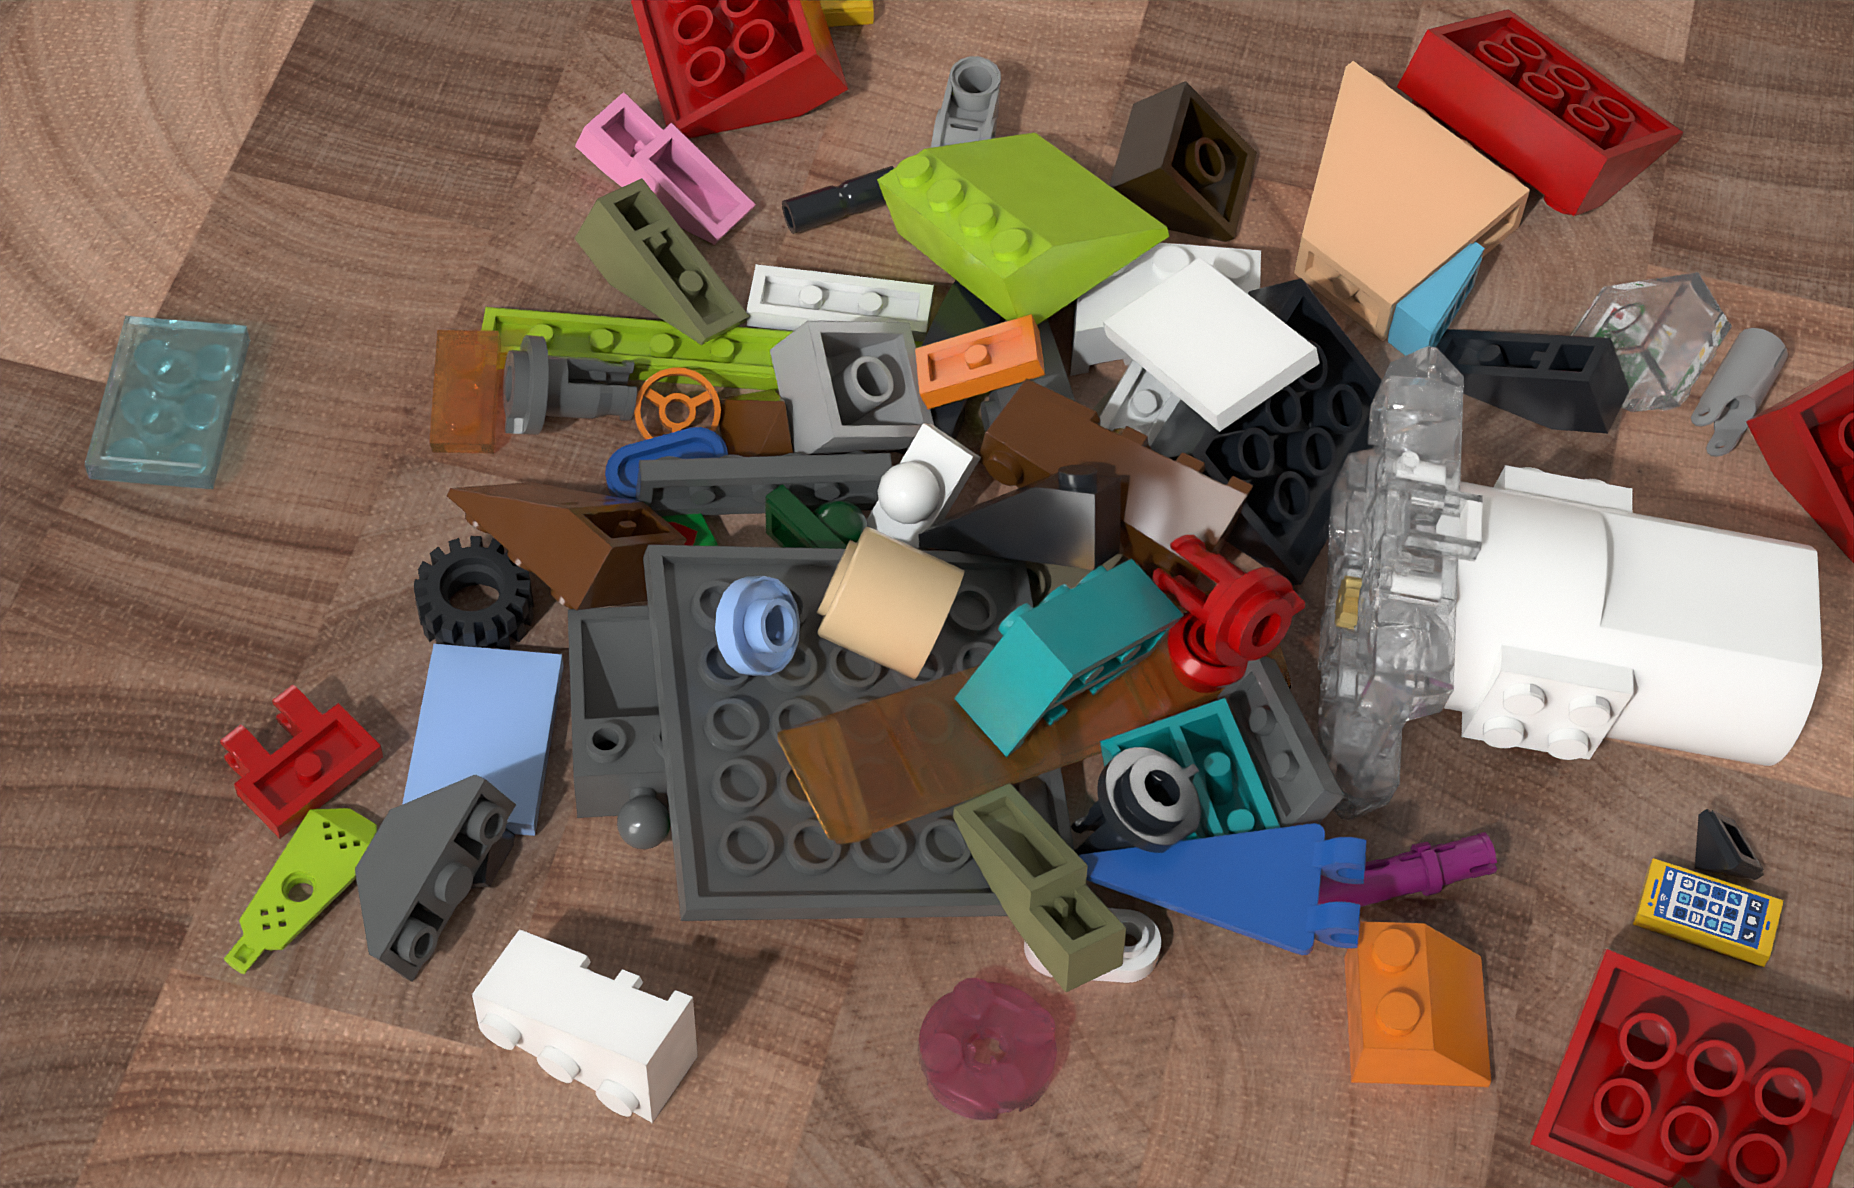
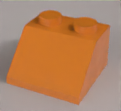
[1344,921,1491,1087]

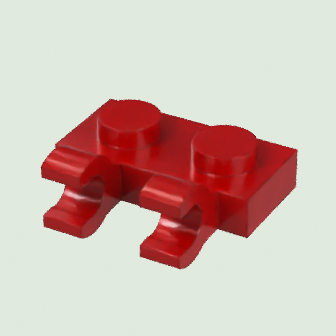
[220,684,383,839]

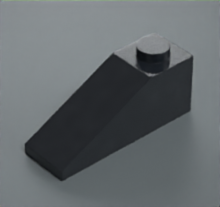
[1423,329,1630,434]
[918,465,1121,570]

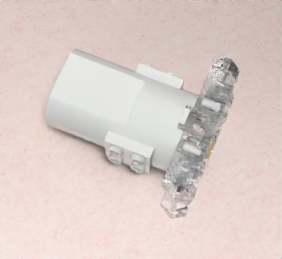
[1317,346,1823,820]

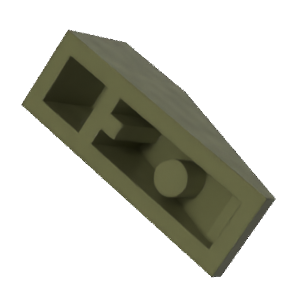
[574,178,749,345]

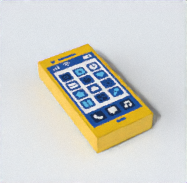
[1633,858,1784,967]

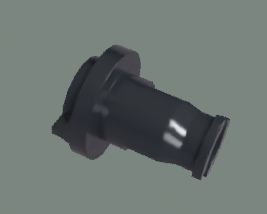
[1071,747,1201,856]

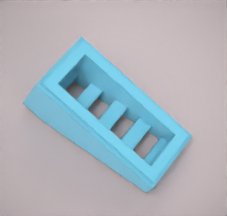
[1388,242,1485,366]

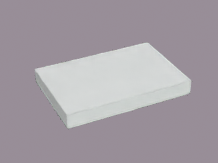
[1103,257,1319,432]

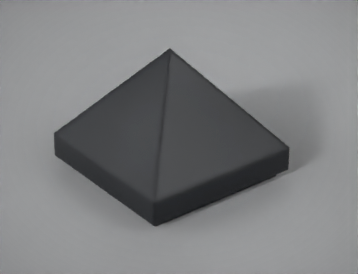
[1694,809,1764,880]

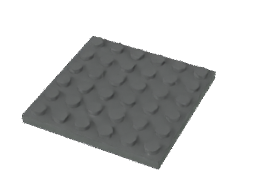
[643,545,1075,921]

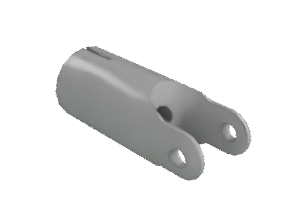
[1691,328,1788,457]

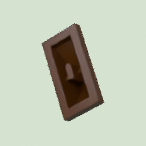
[713,389,793,457]

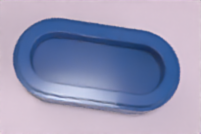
[605,427,728,500]

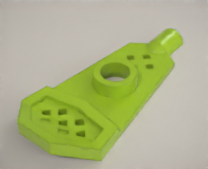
[224,808,378,974]

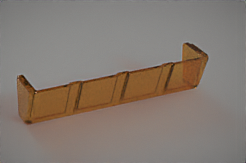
[777,589,1291,845]

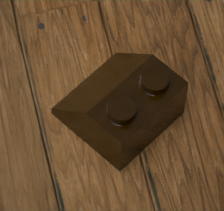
[1109,81,1257,242]

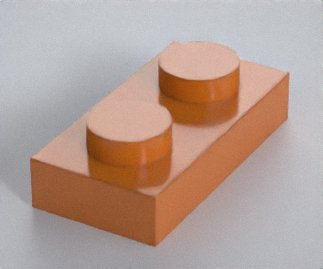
[915,314,1045,409]

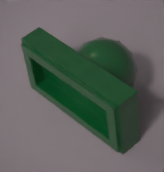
[765,484,868,549]

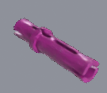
[1318,832,1497,907]

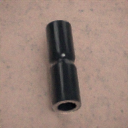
[782,166,894,234]

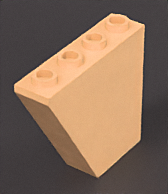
[1294,61,1530,341]

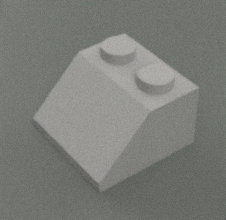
[770,321,934,455]

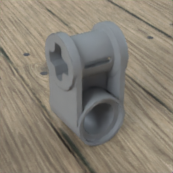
[931,56,1001,148]

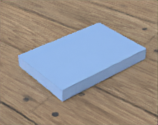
[402,644,564,836]

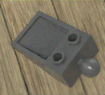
[568,605,671,850]

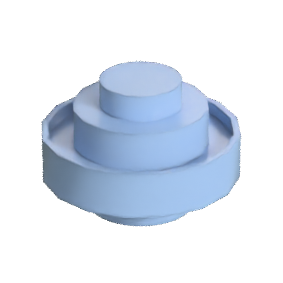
[715,576,800,676]

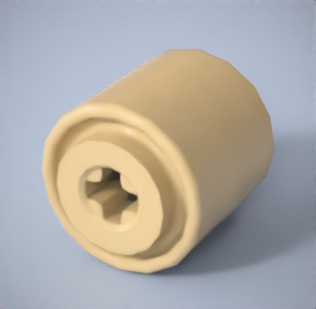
[817,527,964,680]

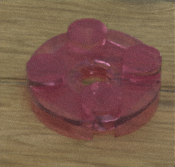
[918,978,1057,1120]

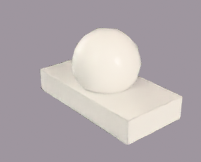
[867,423,981,551]

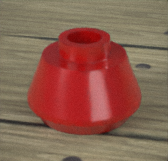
[1167,611,1248,693]

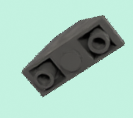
[355,775,516,982]

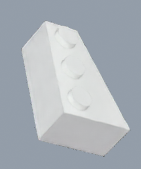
[1070,243,1261,376]
[472,929,698,1123]

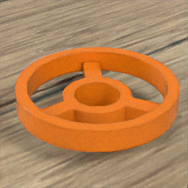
[634,367,721,440]

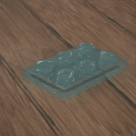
[84,316,250,489]

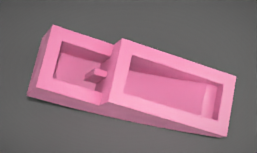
[575,92,756,245]

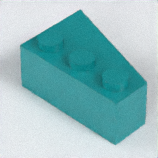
[954,559,1184,757]
[1100,698,1280,841]

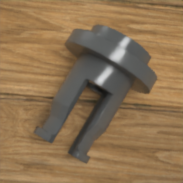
[503,335,637,435]

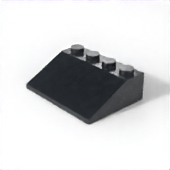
[1150,278,1404,586]

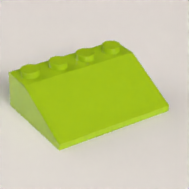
[877,132,1170,325]

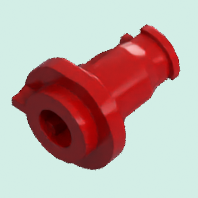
[1152,534,1305,667]

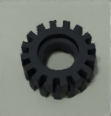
[414,536,534,650]

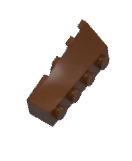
[978,378,1253,585]

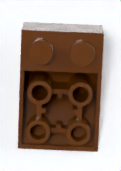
[447,482,687,611]

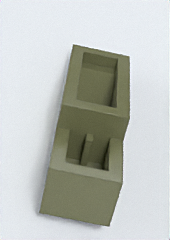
[953,783,1126,992]

